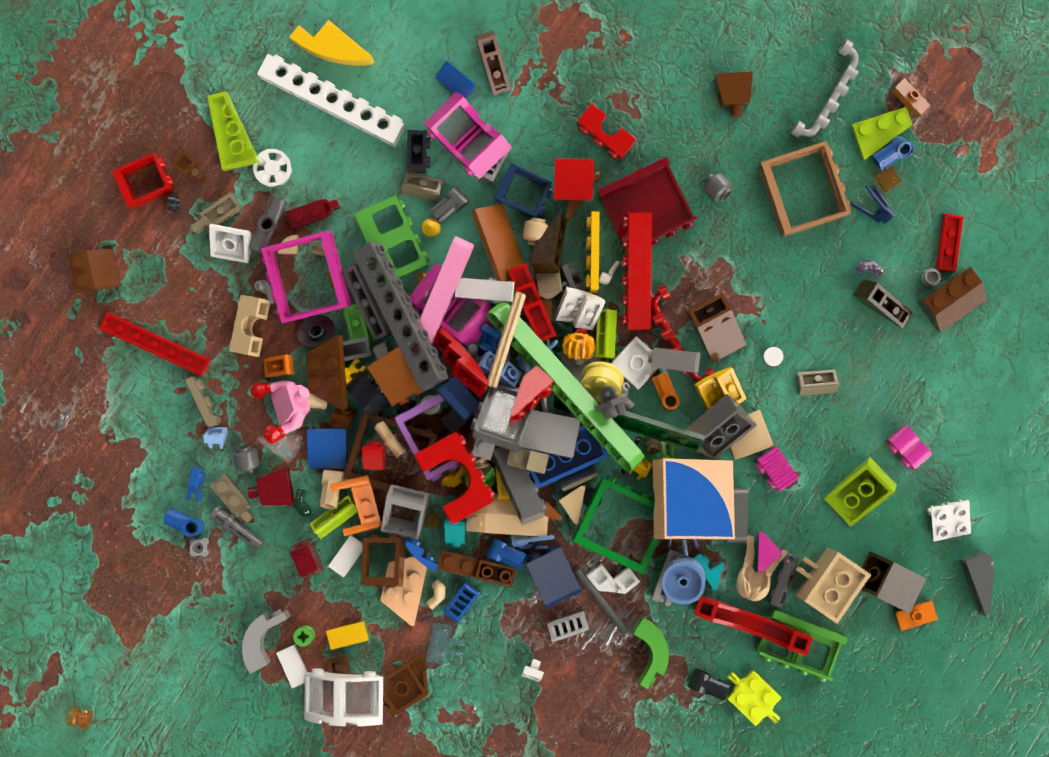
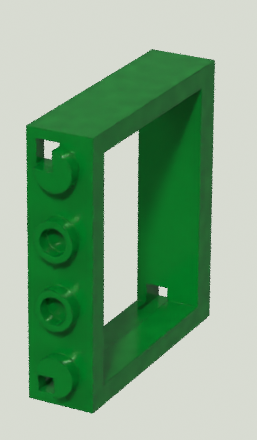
[571,476,660,574]

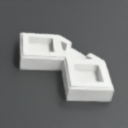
[586,563,640,594]

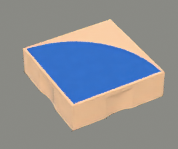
[653,459,735,539]

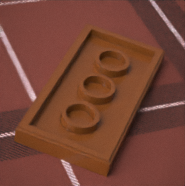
[471,204,524,281]

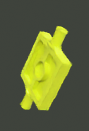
[727,670,782,726]

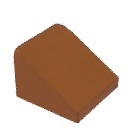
[544,501,562,521]

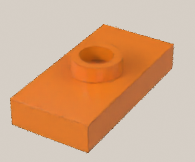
[894,600,938,631]

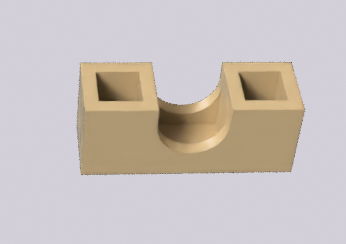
[229,295,270,357]

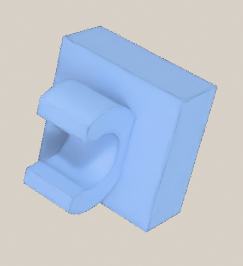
[204,427,228,449]

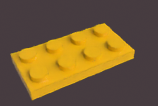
[585,212,599,293]

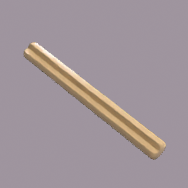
[488,292,525,387]

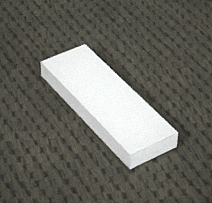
[455,278,514,302]

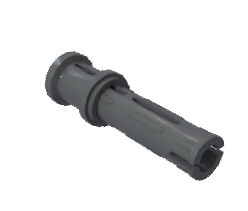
[208,505,264,551]

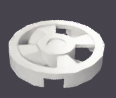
[253,149,292,187]

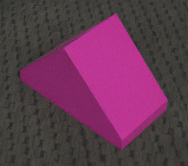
[758,532,782,573]

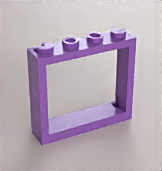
[394,382,480,482]

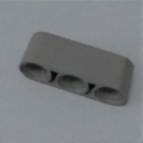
[725,487,748,543]

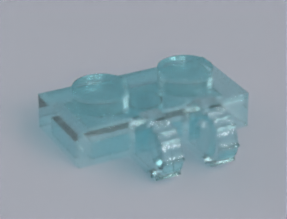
[426,622,465,665]

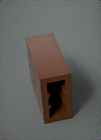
[367,347,425,407]

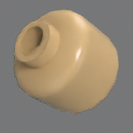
[523,218,549,246]

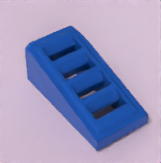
[443,580,481,623]

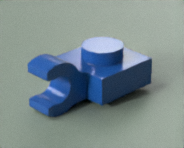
[186,467,206,502]

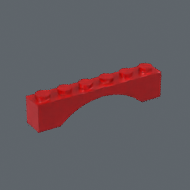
[693,594,813,656]

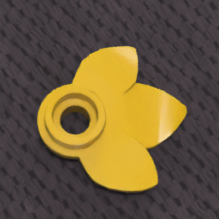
[441,466,467,488]

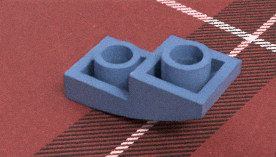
[478,351,522,388]

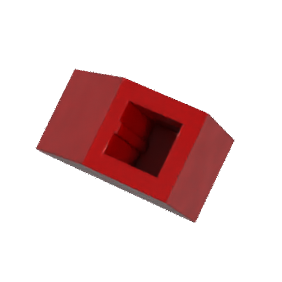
[362,442,386,470]

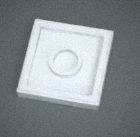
[610,336,658,390]

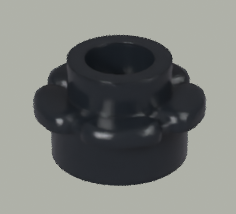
[167,193,180,212]

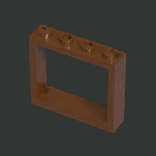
[343,411,439,492]

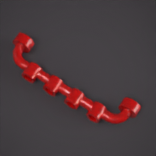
[651,285,715,383]

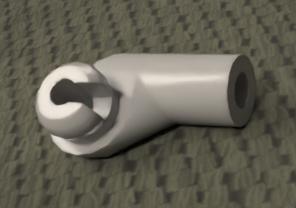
[254,280,276,304]

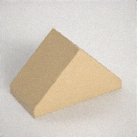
[559,485,585,524]

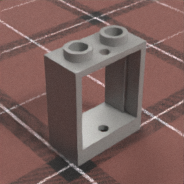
[381,484,429,540]

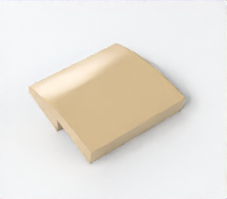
[730,410,774,460]

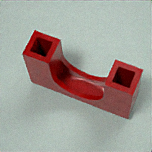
[413,432,495,525]

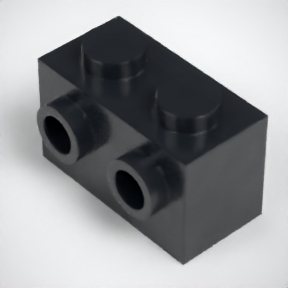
[407,130,430,174]
[346,371,388,416]

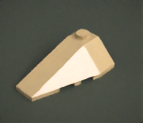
[466,492,548,536]

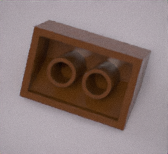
[917,267,987,333]

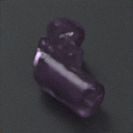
[855,259,885,277]

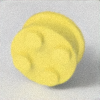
[580,358,624,403]

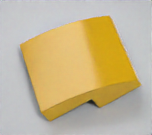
[694,367,746,411]

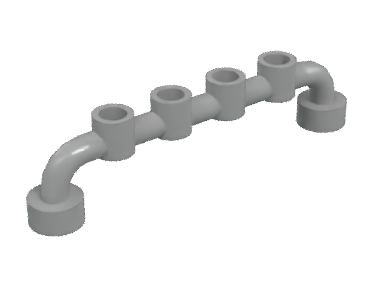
[790,39,859,137]

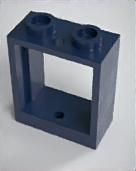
[494,163,554,218]

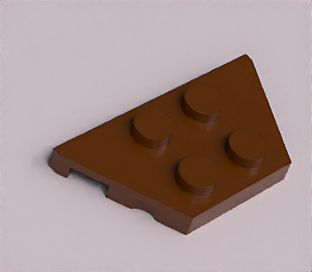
[306,335,348,410]
[360,651,429,716]

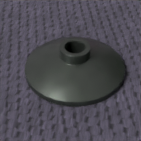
[297,315,335,349]

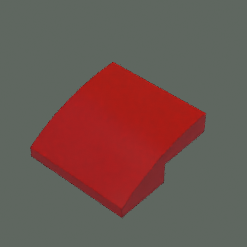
[554,158,594,201]

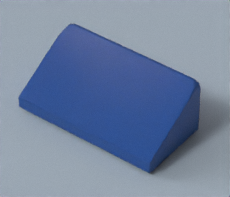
[435,60,476,99]

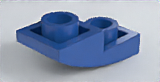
[403,538,438,572]

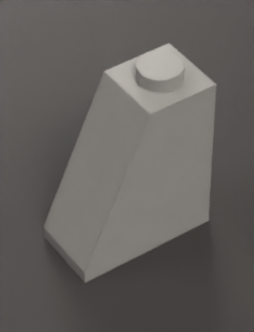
[648,348,700,373]

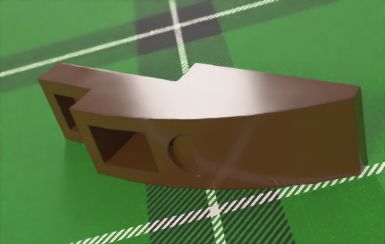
[437,549,517,587]

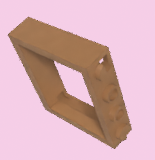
[758,141,851,238]

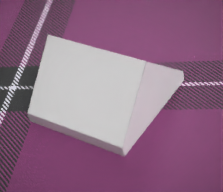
[209,224,254,263]

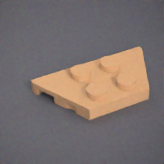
[380,552,430,626]

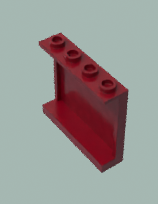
[597,157,697,250]

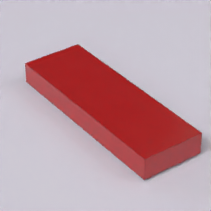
[935,213,964,273]

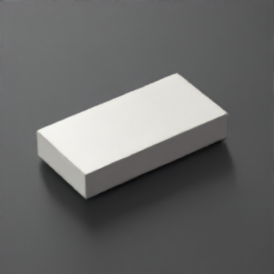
[328,535,363,577]
[277,644,307,688]

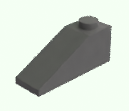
[959,551,994,616]

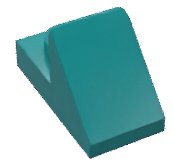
[692,552,724,591]

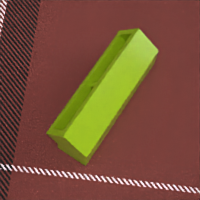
[595,309,617,359]
[310,495,358,539]

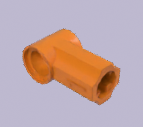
[651,372,680,411]

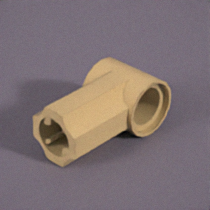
[320,470,344,510]

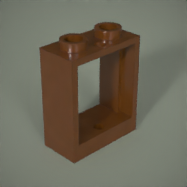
[360,534,405,587]

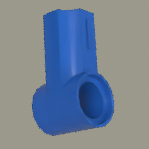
[872,136,914,170]
[163,508,205,537]
[486,537,527,569]

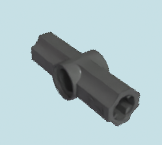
[249,195,287,254]

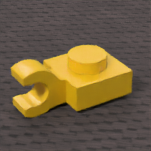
[345,359,367,385]

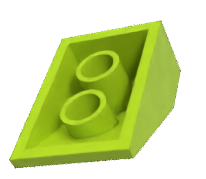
[824,457,897,527]

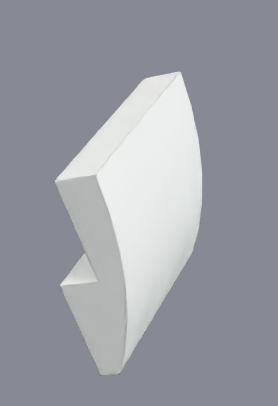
[554,287,605,330]

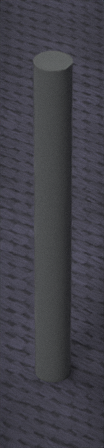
[574,568,628,633]

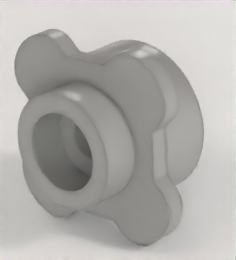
[189,538,209,557]

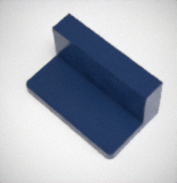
[437,376,480,420]

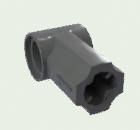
[430,186,469,224]

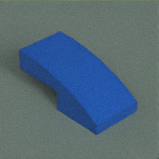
[477,324,501,356]

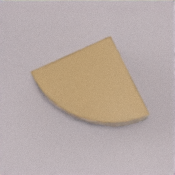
[278,235,299,255]

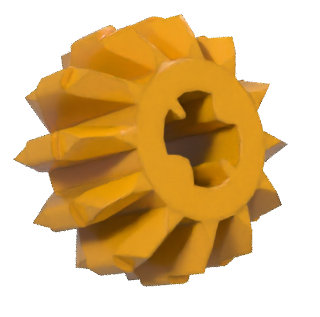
[562,332,595,360]

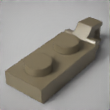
[190,192,243,234]
[209,473,255,523]

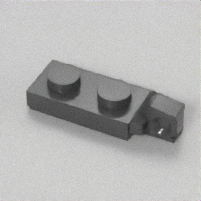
[770,553,800,608]

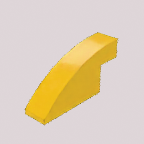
[289,20,375,66]

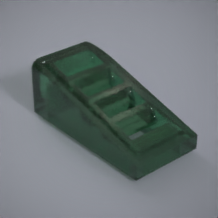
[549,321,574,361]

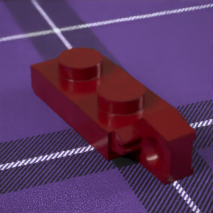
[286,199,341,230]

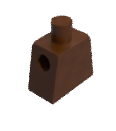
[713,71,753,118]

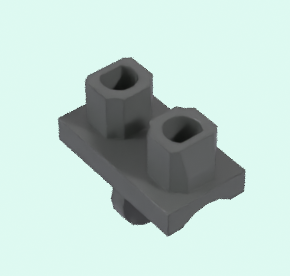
[559,264,587,296]
[594,386,629,420]

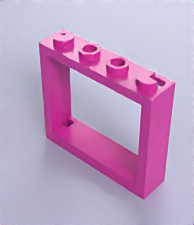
[261,231,351,323]

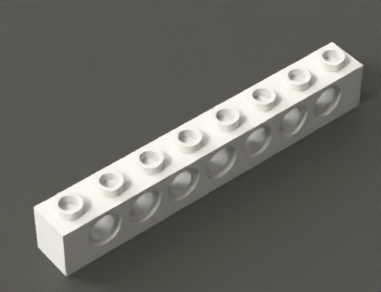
[257,54,405,147]

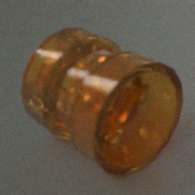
[66,706,93,730]

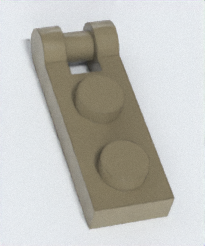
[185,376,221,427]

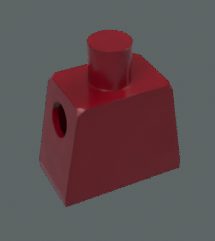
[247,468,295,506]
[290,537,325,578]

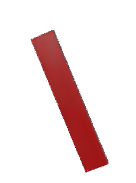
[99,312,212,377]

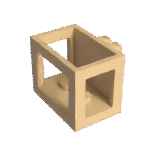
[795,547,871,624]

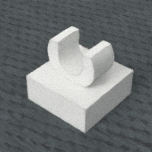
[521,659,544,682]

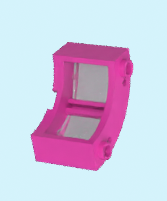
[423,92,512,179]
[409,263,493,347]

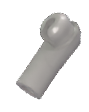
[620,382,635,411]

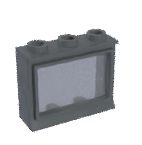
[471,382,532,452]

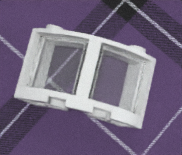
[304,668,383,726]

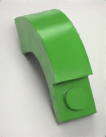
[631,616,669,689]

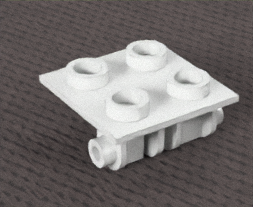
[927,500,971,541]

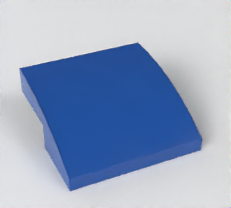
[307,429,348,469]

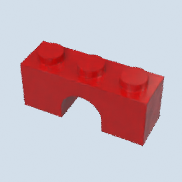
[577,104,636,161]

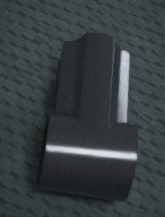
[688,668,730,700]

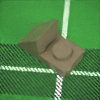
[507,448,549,474]

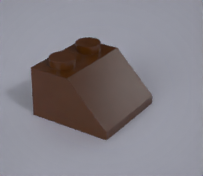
[68,249,121,294]

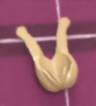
[736,535,788,601]

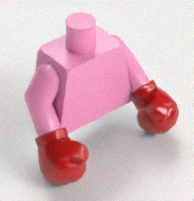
[250,380,310,444]

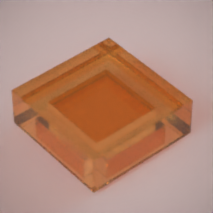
[874,166,902,193]

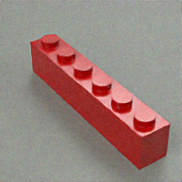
[621,212,652,330]

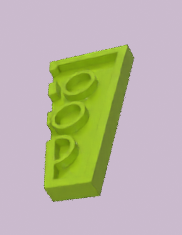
[207,91,260,171]

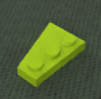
[851,107,913,161]

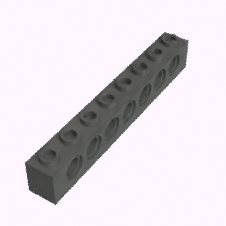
[353,242,448,391]

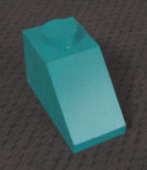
[445,519,466,547]

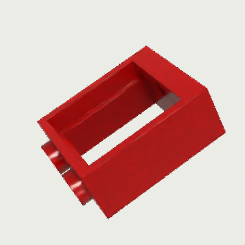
[112,153,174,209]

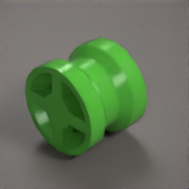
[293,625,315,647]

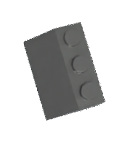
[686,394,757,460]

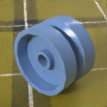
[662,556,706,605]

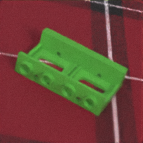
[354,195,430,282]
[756,608,848,682]

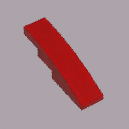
[508,262,556,341]
[433,328,489,398]

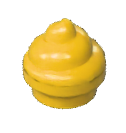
[422,218,441,238]

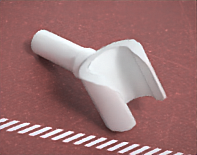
[599,261,620,285]

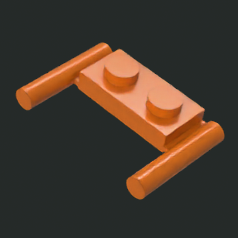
[330,475,382,536]

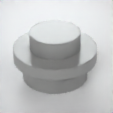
[921,268,941,287]

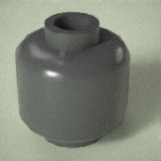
[704,173,732,202]
[233,444,261,474]

